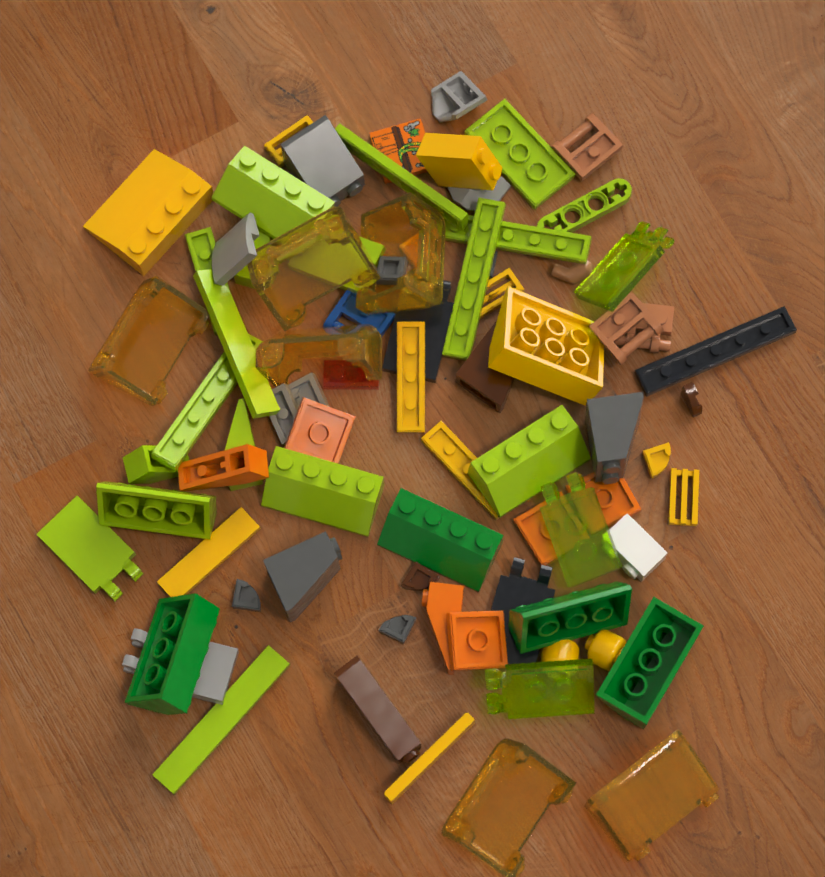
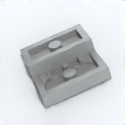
[212,212,260,286]
[270,372,330,445]

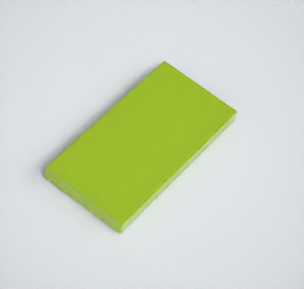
[464,99,576,210]

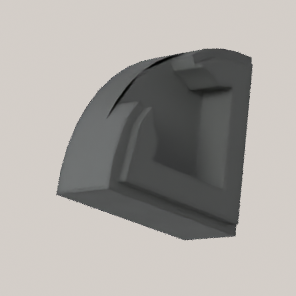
[232,579,261,612]
[378,615,417,644]

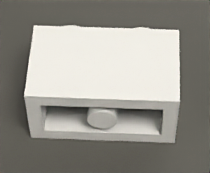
[601,514,667,582]

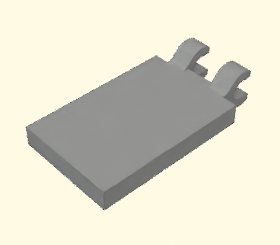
[122,628,239,705]

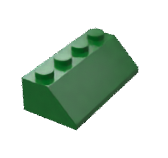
[377,488,504,592]
[508,582,632,654]
[125,593,220,715]
[596,597,704,730]

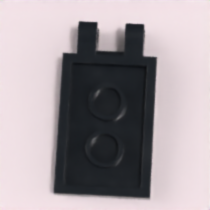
[382,274,454,383]
[491,557,555,673]

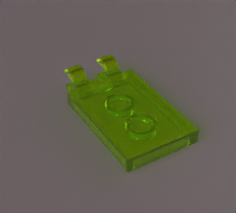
[574,221,675,312]
[540,472,623,588]
[485,659,595,719]

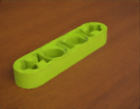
[537,178,632,233]

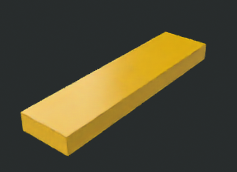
[397,322,425,433]
[421,421,499,520]
[157,507,261,597]
[384,713,475,804]

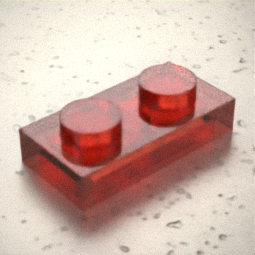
[323,360,379,390]

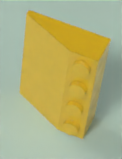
[83,149,214,276]
[488,286,604,406]

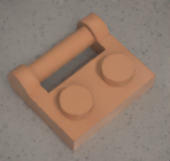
[550,113,623,181]
[589,292,664,365]

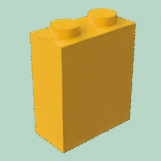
[416,133,503,190]

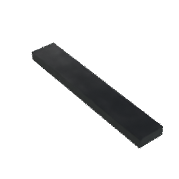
[635,306,797,397]

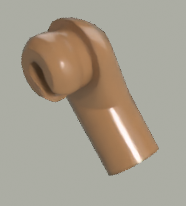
[551,260,593,284]

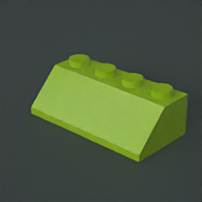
[211,146,335,257]
[467,405,591,518]
[261,446,385,537]
[96,481,217,539]

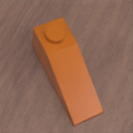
[178,444,269,491]
[422,582,464,675]

